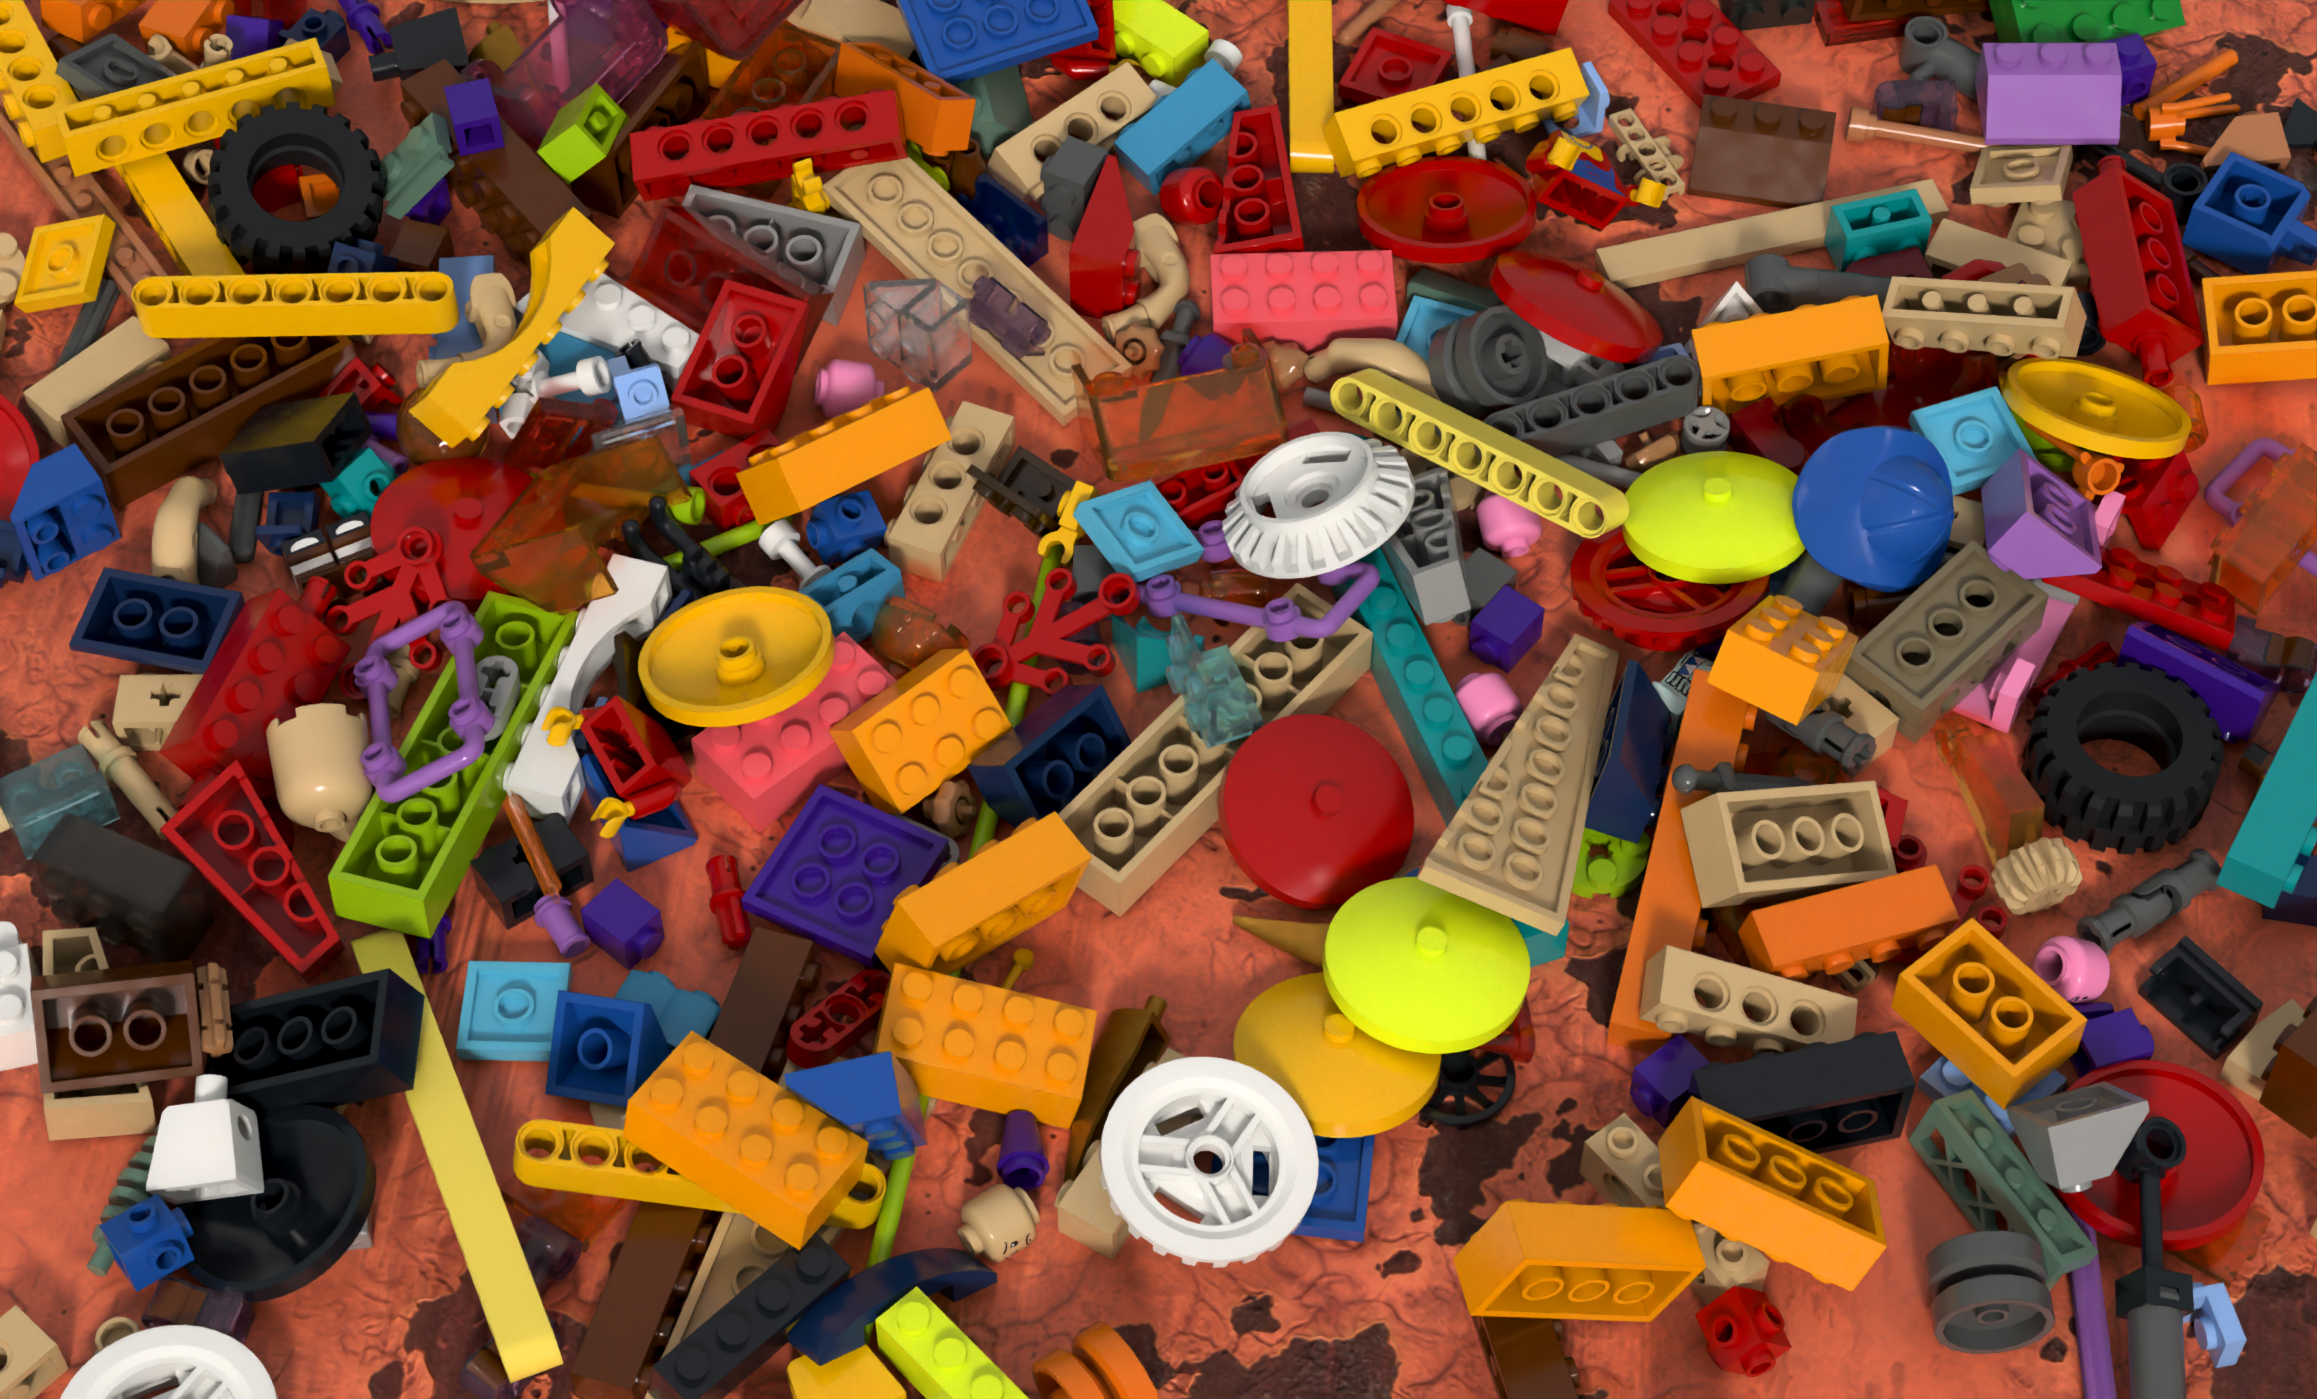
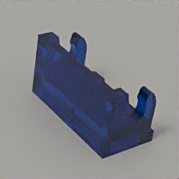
[957,173,1048,267]

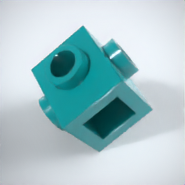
[320,447,397,521]

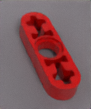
[786,969,891,1069]

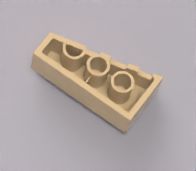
[42,927,156,1141]

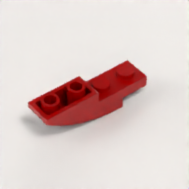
[1155,418,1320,528]

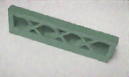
[1908,1089,2099,1292]

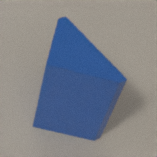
[581,753,698,873]
[545,990,672,1107]

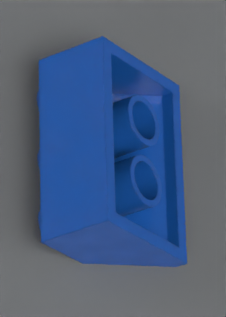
[784,1051,928,1160]

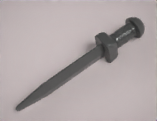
[1138,300,1201,445]
[1672,761,1817,795]

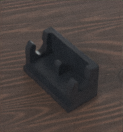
[2138,936,2264,1061]

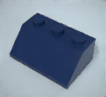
[69,567,245,674]
[1584,659,1674,844]
[967,684,1132,829]

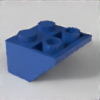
[10,443,121,582]

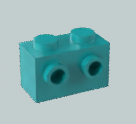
[1824,188,1932,272]

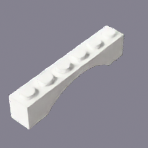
[502,553,673,826]

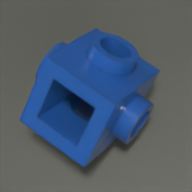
[806,490,888,565]
[99,1194,195,1292]

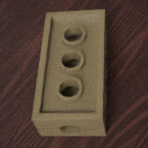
[1844,540,2049,743]

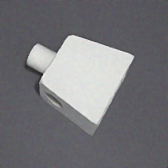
[146,1074,264,1204]

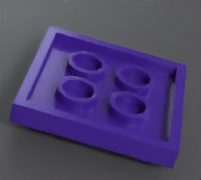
[741,784,951,969]

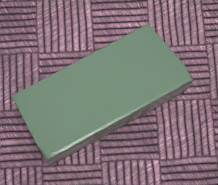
[1406,268,1504,312]

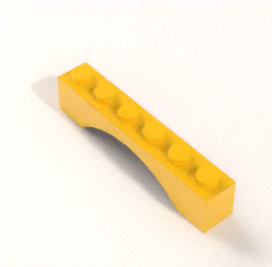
[409,206,615,448]

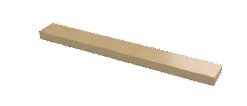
[1595,178,1949,289]

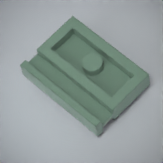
[380,112,455,220]

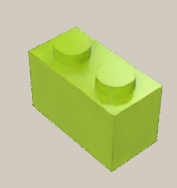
[537,82,626,185]

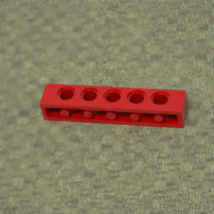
[629,89,908,202]

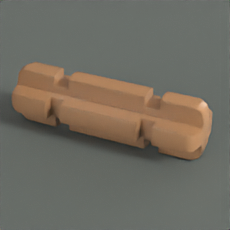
[195,962,234,1058]

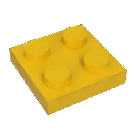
[14,214,116,313]

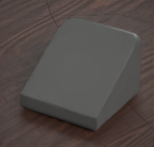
[197,522,238,589]

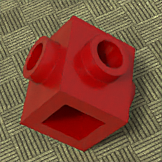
[1695,1285,1792,1377]

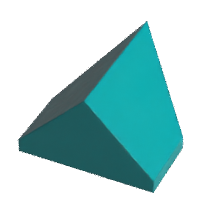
[1112,614,1205,694]

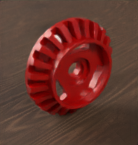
[1570,525,1770,652]

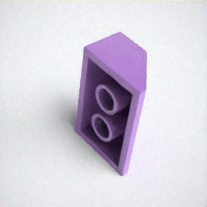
[1974,43,2122,145]
[1981,448,2102,580]

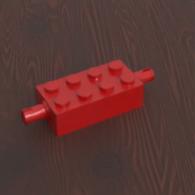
[2072,155,2205,387]
[159,576,351,811]

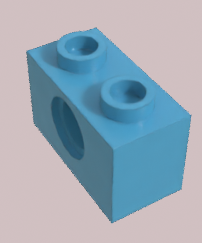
[798,548,909,644]

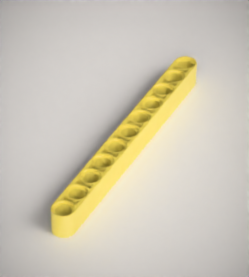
[350,929,563,1383]

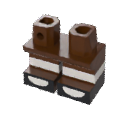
[280,511,389,620]

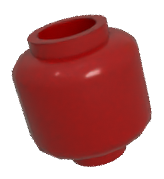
[1159,166,1224,226]

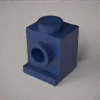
[278,8,351,64]

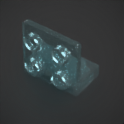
[1166,613,1263,749]
[0,744,120,860]

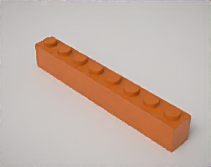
[1607,668,1758,1054]

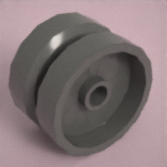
[1428,305,1548,419]
[1924,1230,2055,1354]

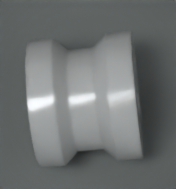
[1680,406,1730,455]

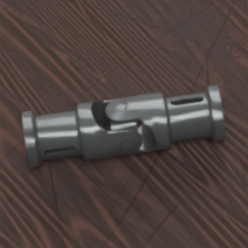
[1758,704,1876,776]
[2076,849,2221,956]

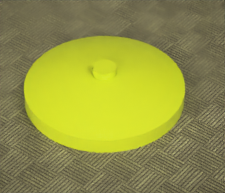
[1622,451,1806,584]
[1322,877,1531,1054]

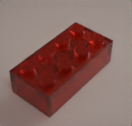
[625,206,834,374]

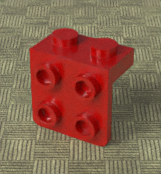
[2071,449,2200,551]

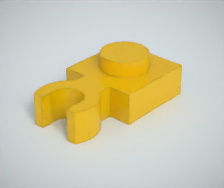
[791,158,830,215]

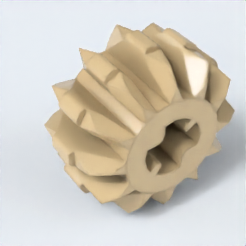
[1991,837,2083,915]

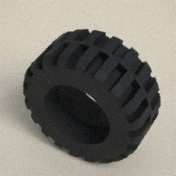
[208,102,384,274]
[2021,662,2224,854]

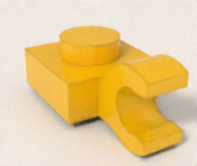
[1038,480,1101,568]

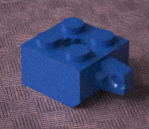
[2182,152,2317,275]

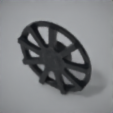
[1418,1038,1516,1130]

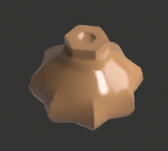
[1114,321,1165,380]
[1255,340,1309,392]
[1625,431,1680,473]
[922,779,977,839]

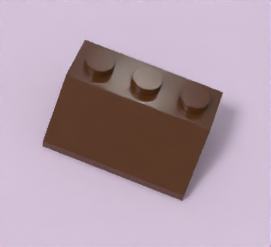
[1688,94,1836,209]
[30,959,204,1094]

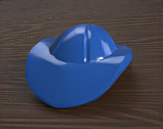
[1792,425,1955,593]

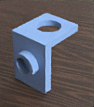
[1541,61,1610,138]

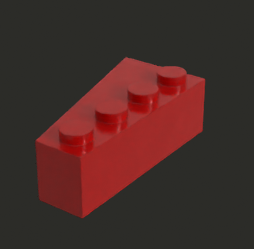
[1213,104,1305,254]
[160,759,345,984]

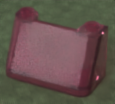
[460,0,668,147]

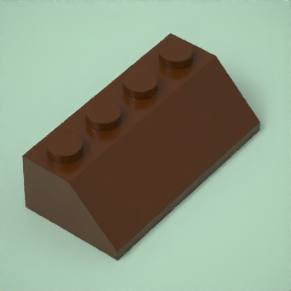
[571,40,711,219]

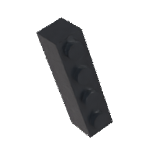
[648,1232,851,1399]

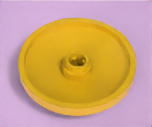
[2002,357,2192,459]
[638,586,836,727]
[1233,972,1441,1138]

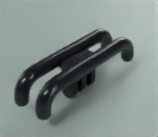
[621,495,748,601]

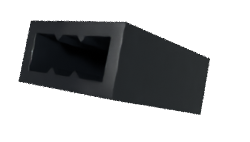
[219,392,374,495]

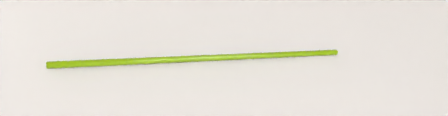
[864,544,1065,1345]

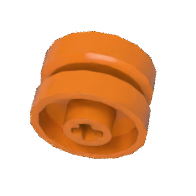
[1031,1321,1159,1399]

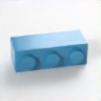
[1113,58,1252,196]

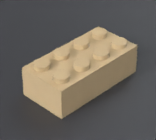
[1680,781,1897,908]

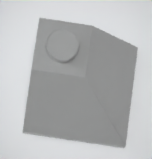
[2006,1082,2150,1193]

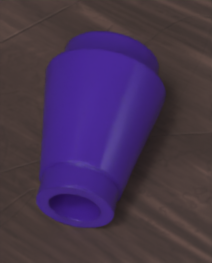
[997,1110,1049,1191]

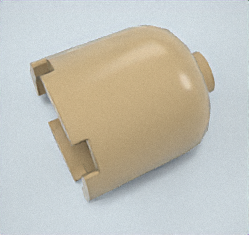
[266,703,374,832]

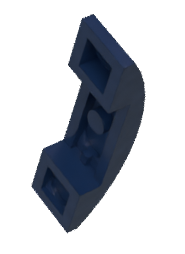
[788,1248,997,1366]

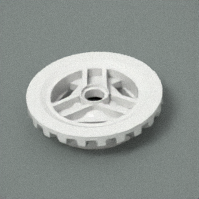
[1222,432,1415,579]
[1098,1057,1319,1268]
[60,1325,278,1399]

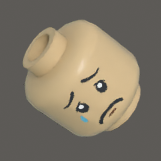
[957,1184,1040,1263]

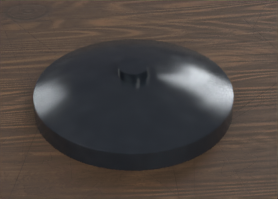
[176,1104,376,1302]

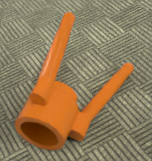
[2145,92,2241,157]
[2025,421,2124,501]

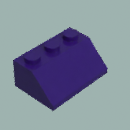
[2115,620,2282,744]

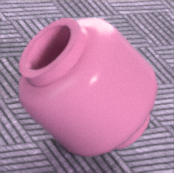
[814,359,884,419]
[1476,490,1542,558]
[1454,672,1523,746]
[2032,935,2110,1005]

